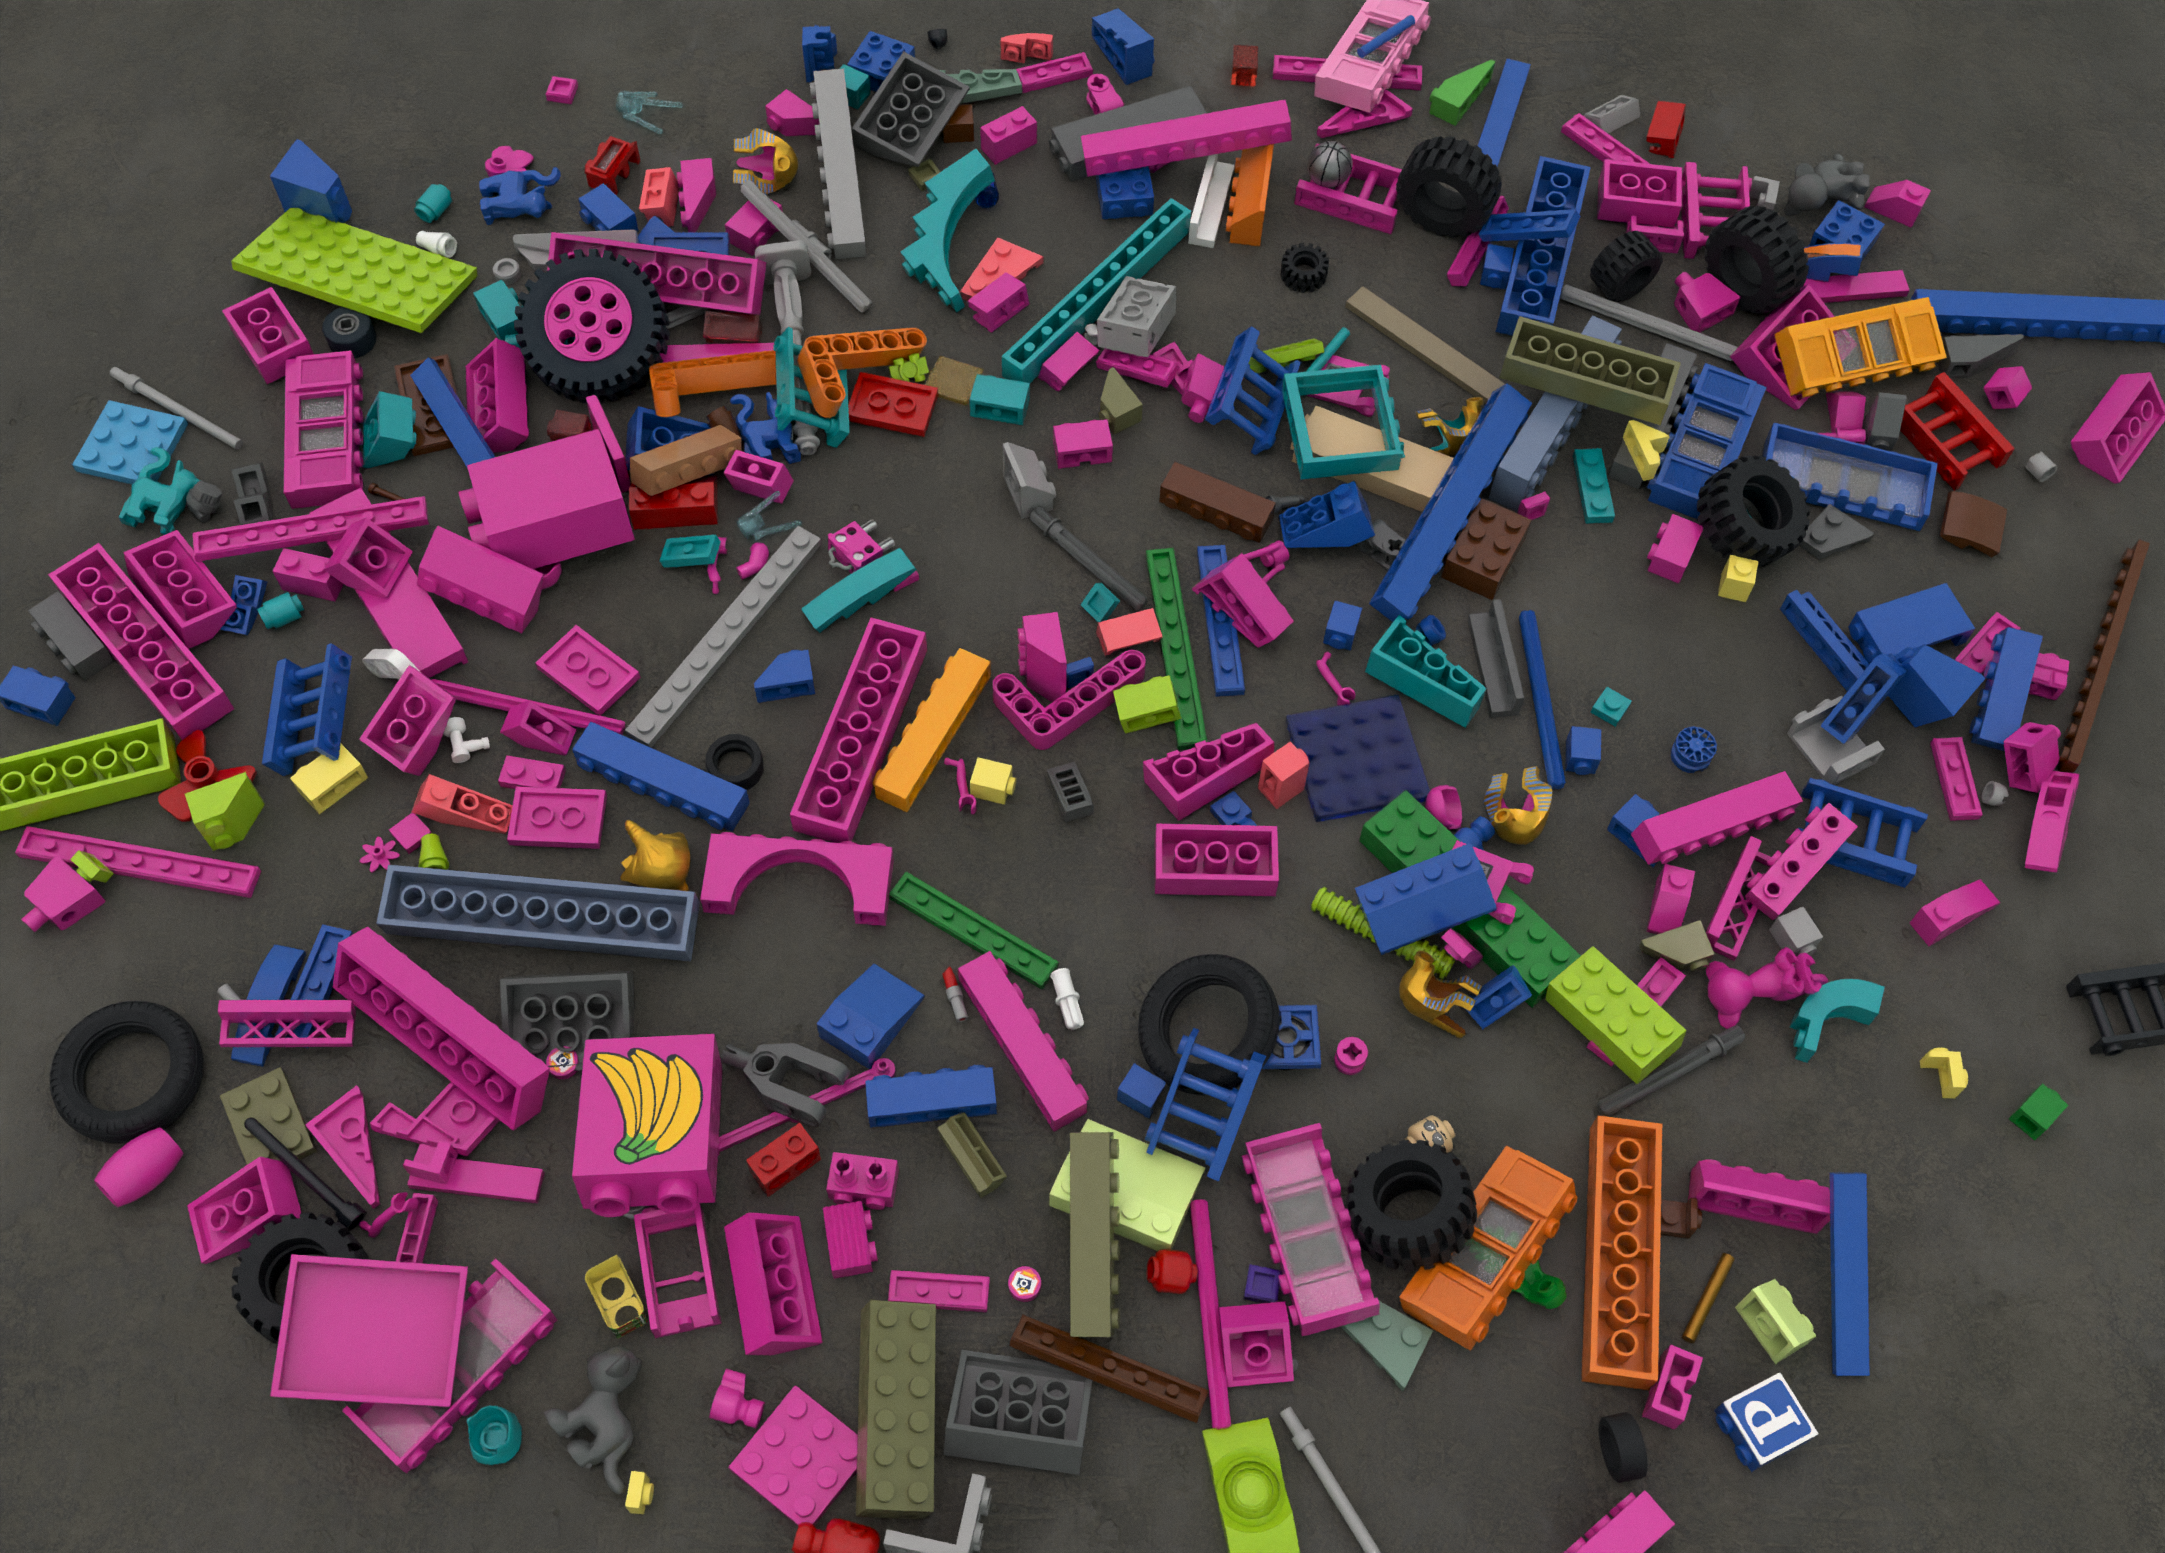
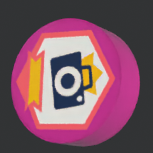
[546,1046,579,1079]
[1008,1266,1041,1302]

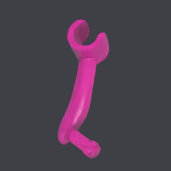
[707,537,727,594]
[944,758,977,815]
[359,1192,418,1237]

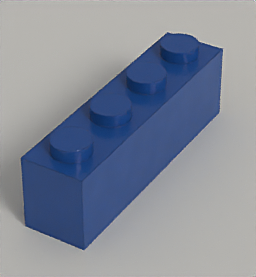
[1969,627,2043,751]
[865,1065,997,1128]

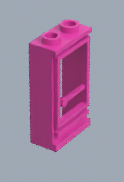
[634,1203,722,1338]

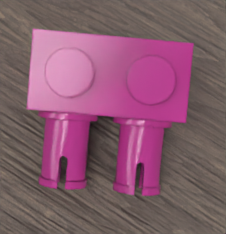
[826,1152,899,1210]

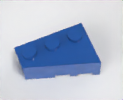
[1092,8,1155,85]

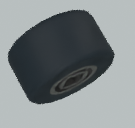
[322,307,376,359]

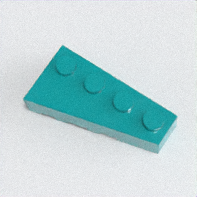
[1365,615,1487,728]

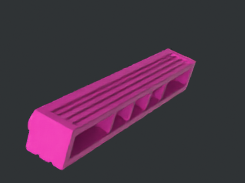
[1447,196,1509,286]
[396,1193,438,1263]

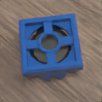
[1261,1005,1321,1071]

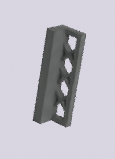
[1467,599,1525,718]

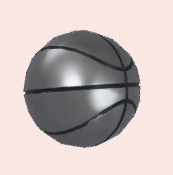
[1307,141,1353,188]

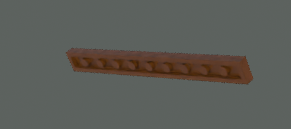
[2058,539,2150,773]

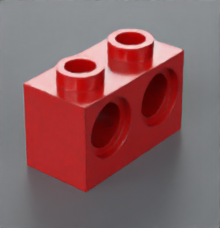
[746,1123,821,1197]

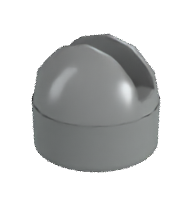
[1981,781,2009,806]

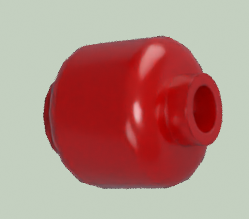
[1146,1249,1197,1294]

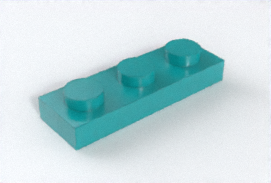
[1572,448,1615,524]

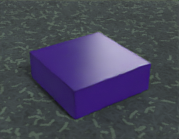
[1244,1264,1282,1303]

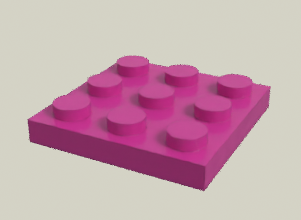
[728,1385,858,1526]

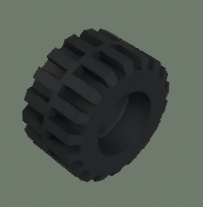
[1590,230,1663,302]

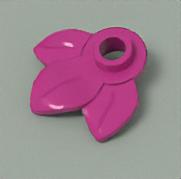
[485,146,534,177]

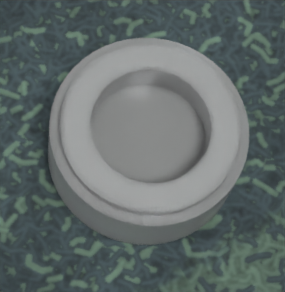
[493,258,521,285]

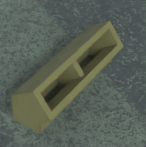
[937,1112,1007,1199]

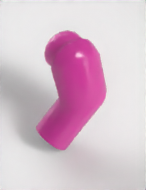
[736,542,769,580]

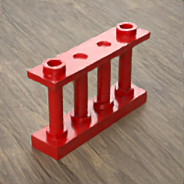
[1900,372,2015,491]

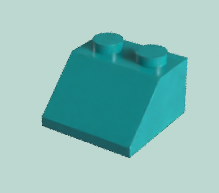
[362,391,417,468]

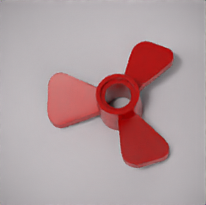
[158,730,257,822]

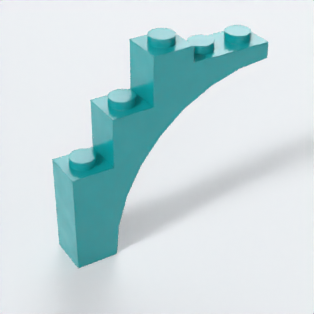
[901,149,995,313]

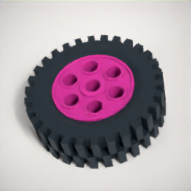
[514,249,670,404]

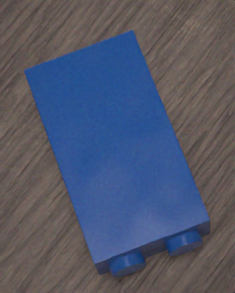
[1848,583,1975,664]

